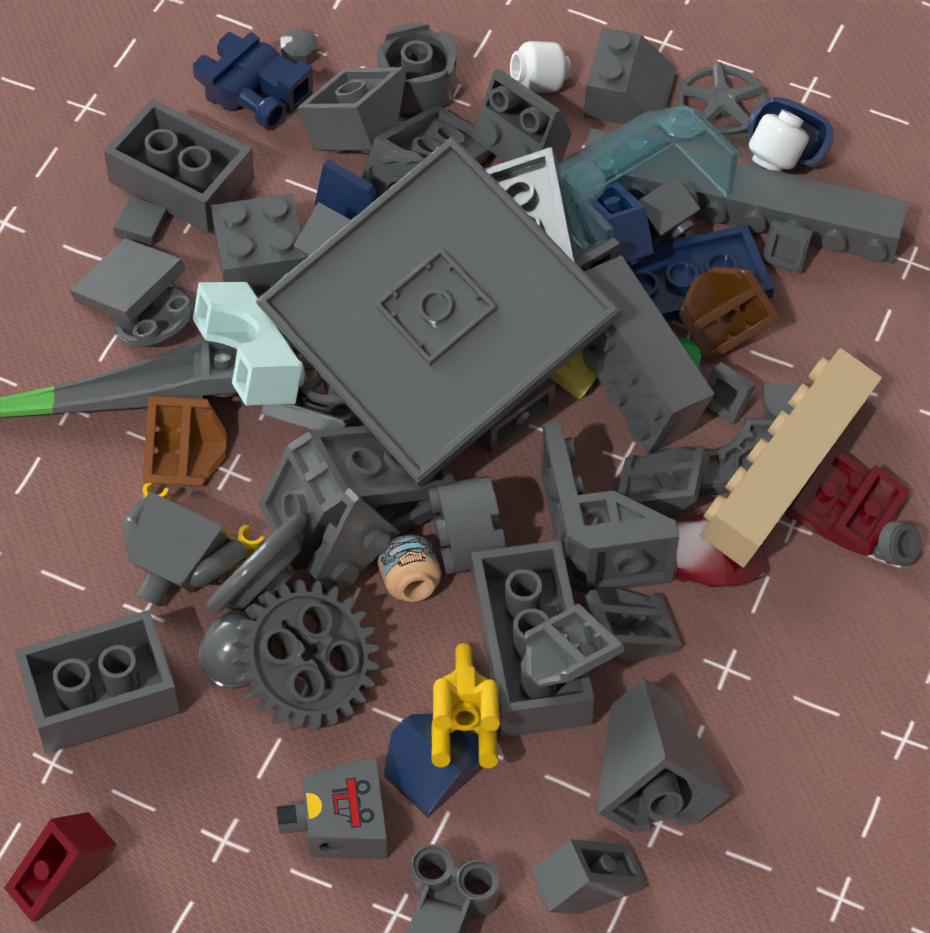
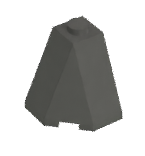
[597,678,731,832]

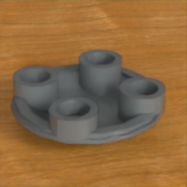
[110,287,193,346]

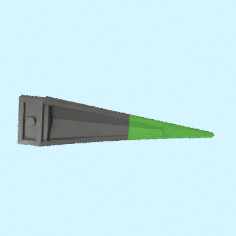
[0,339,238,417]

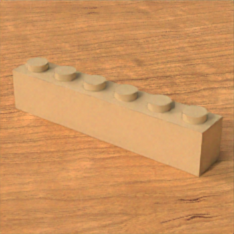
[700,348,882,568]

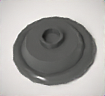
[205,512,307,615]

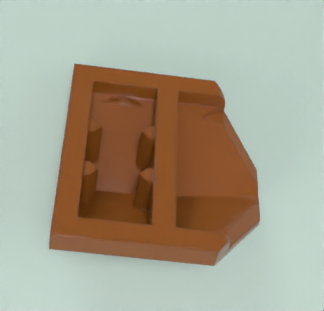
[143,396,227,486]

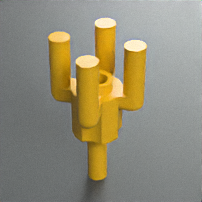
[432,643,500,769]

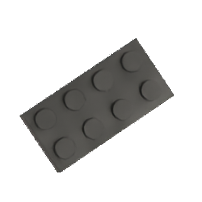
[581,255,715,453]
[471,540,595,738]

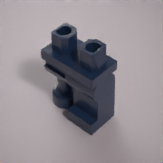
[193,32,313,130]

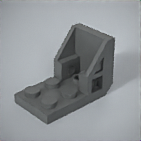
[540,421,679,595]
[259,426,456,570]

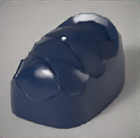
[748,97,834,167]

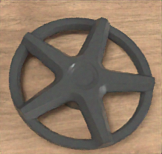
[678,62,766,135]

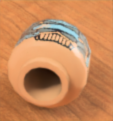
[378,535,442,602]

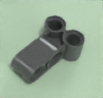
[406,844,500,933]

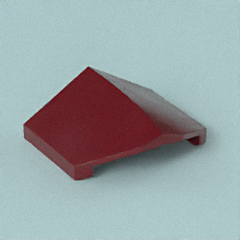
[675,513,766,587]

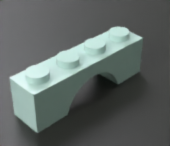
[193,282,305,406]

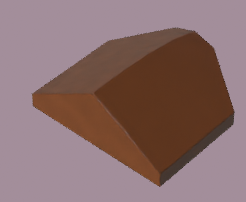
[678,266,781,363]

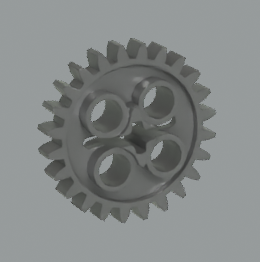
[231,579,379,731]

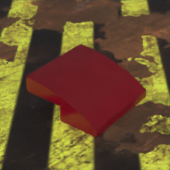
[785,445,910,556]

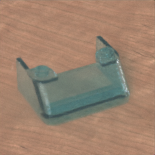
[558,105,739,249]

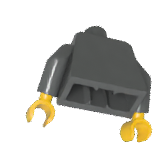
[123,483,264,607]

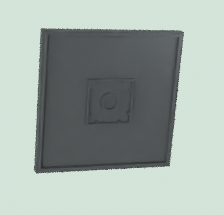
[255,136,622,488]

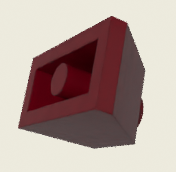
[4,812,117,922]

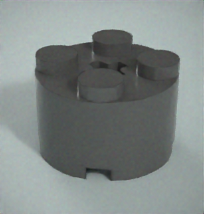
[377,23,457,117]
[427,476,506,575]

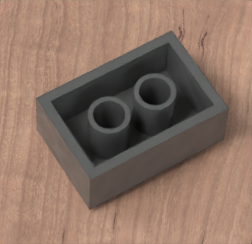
[104,99,255,233]
[14,610,180,754]

